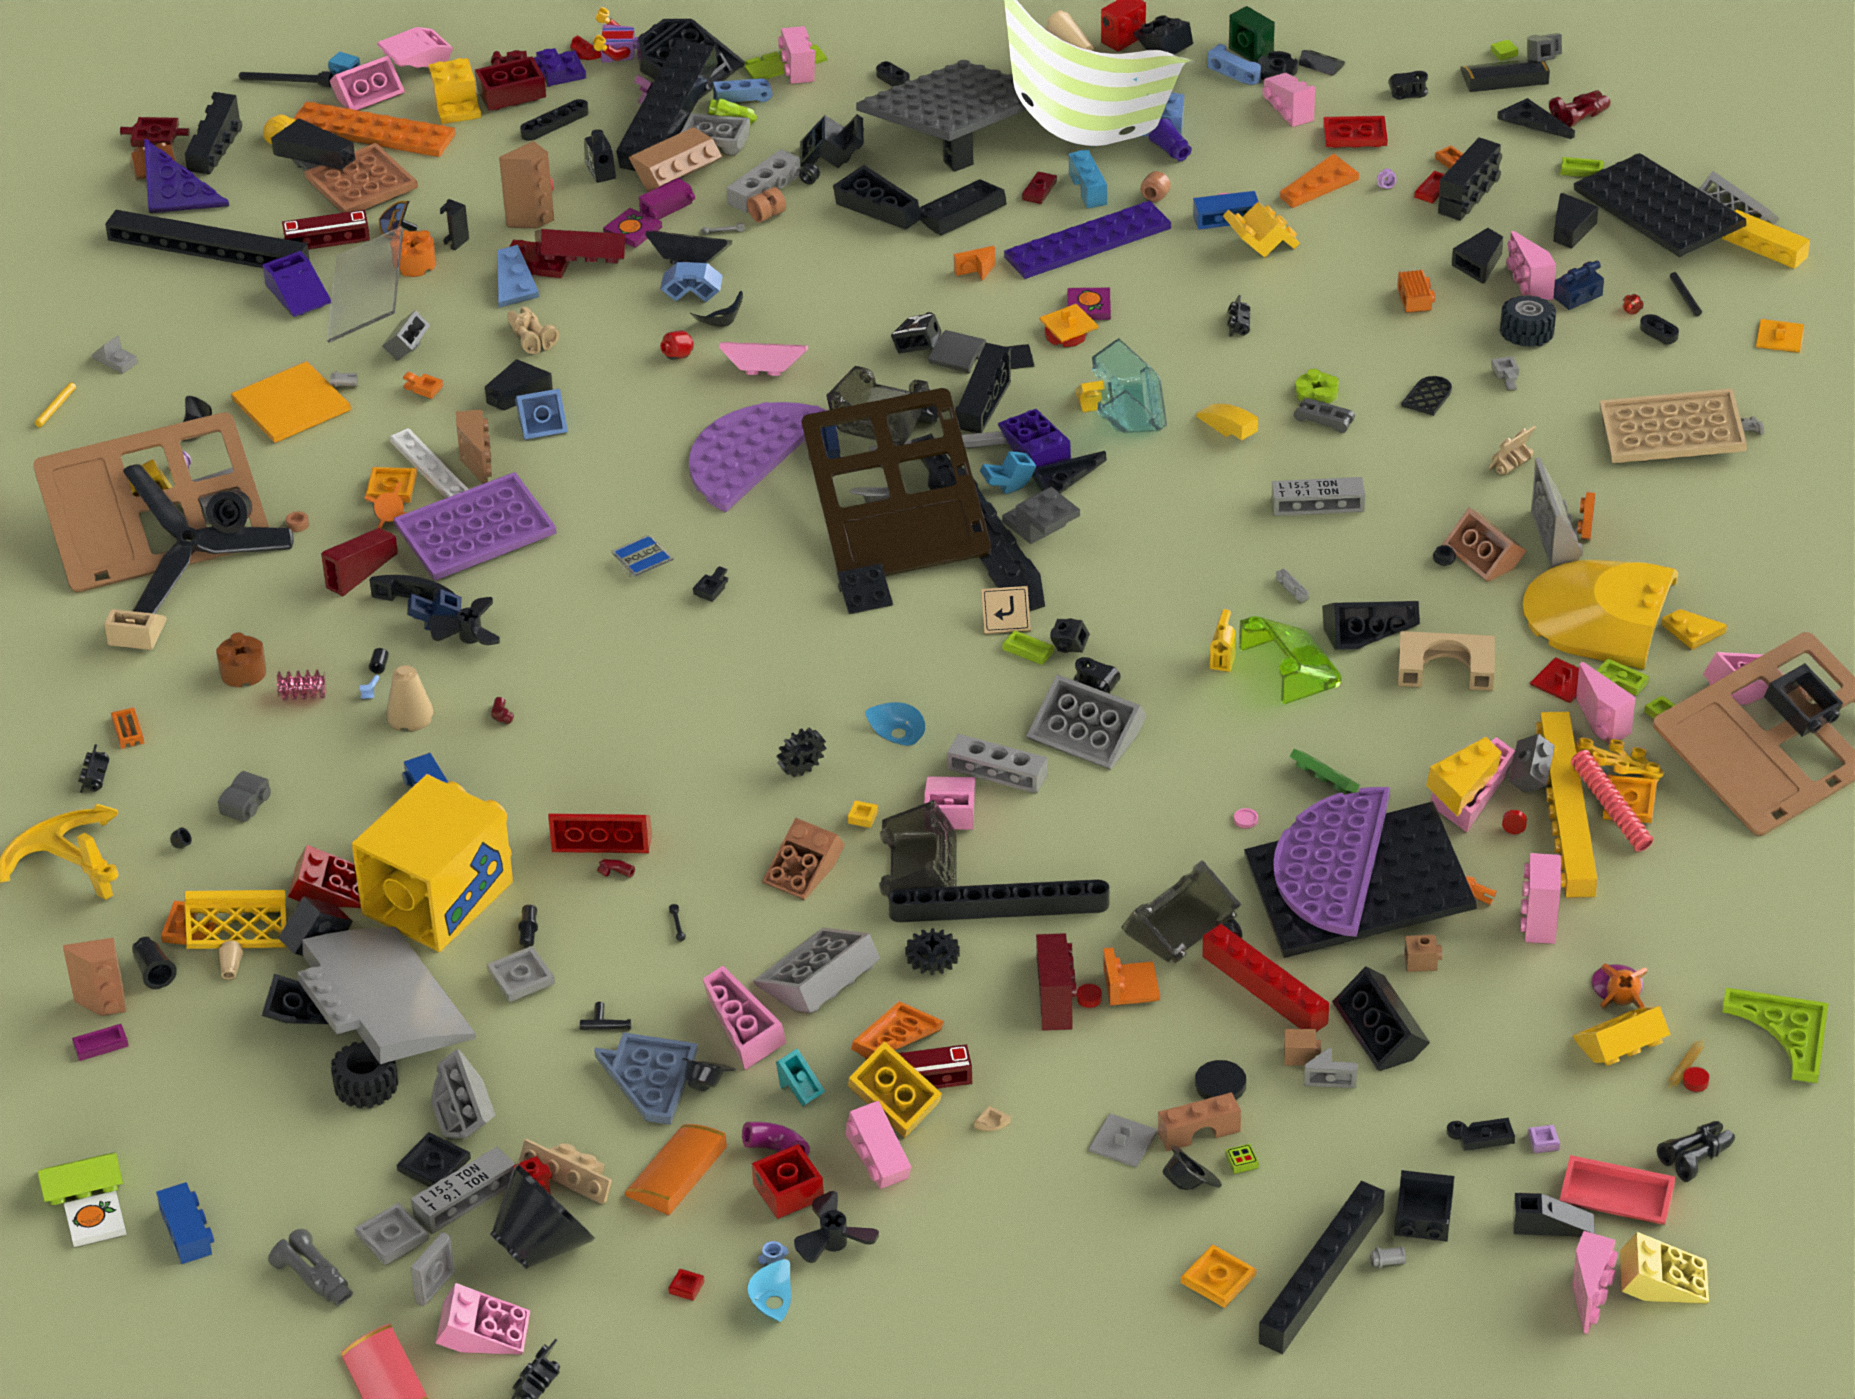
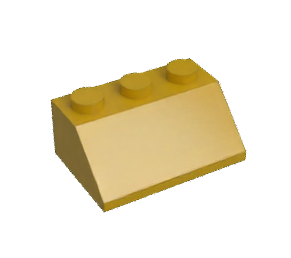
[1572,1006,1671,1066]

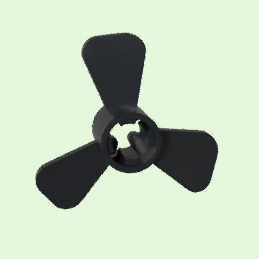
[429,597,500,646]
[794,1191,879,1263]

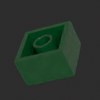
[1229,6,1275,63]

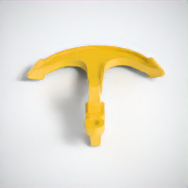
[0,804,118,900]

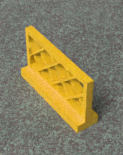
[184,890,287,949]

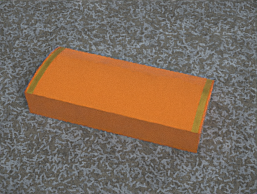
[625,1124,727,1215]

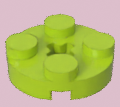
[1295,368,1339,404]

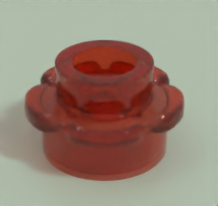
[1623,294,1644,314]

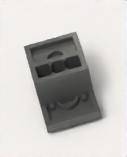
[1002,487,1080,544]

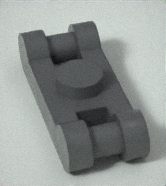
[1294,398,1355,433]

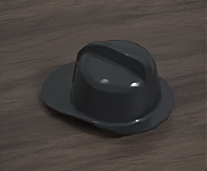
[682,1058,736,1091]
[1162,1145,1222,1190]

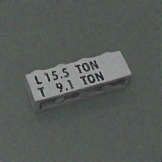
[1271,477,1365,516]
[411,1147,516,1234]

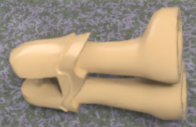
[507,306,560,354]

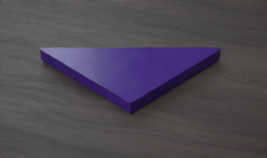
[144,139,229,213]

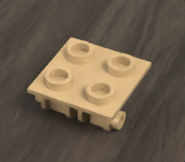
[1488,426,1536,475]

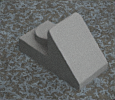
[92,336,138,374]
[1304,1048,1357,1088]

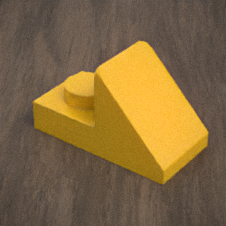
[1075,380,1105,412]

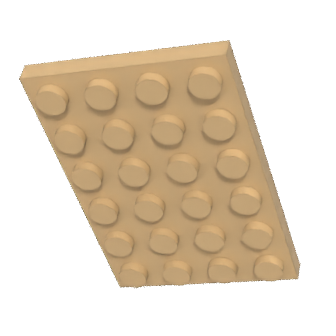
[1600,388,1747,463]

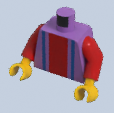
[593,7,638,63]

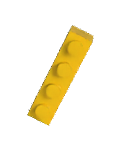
[1721,209,1810,269]

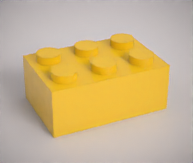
[848,1041,942,1138]

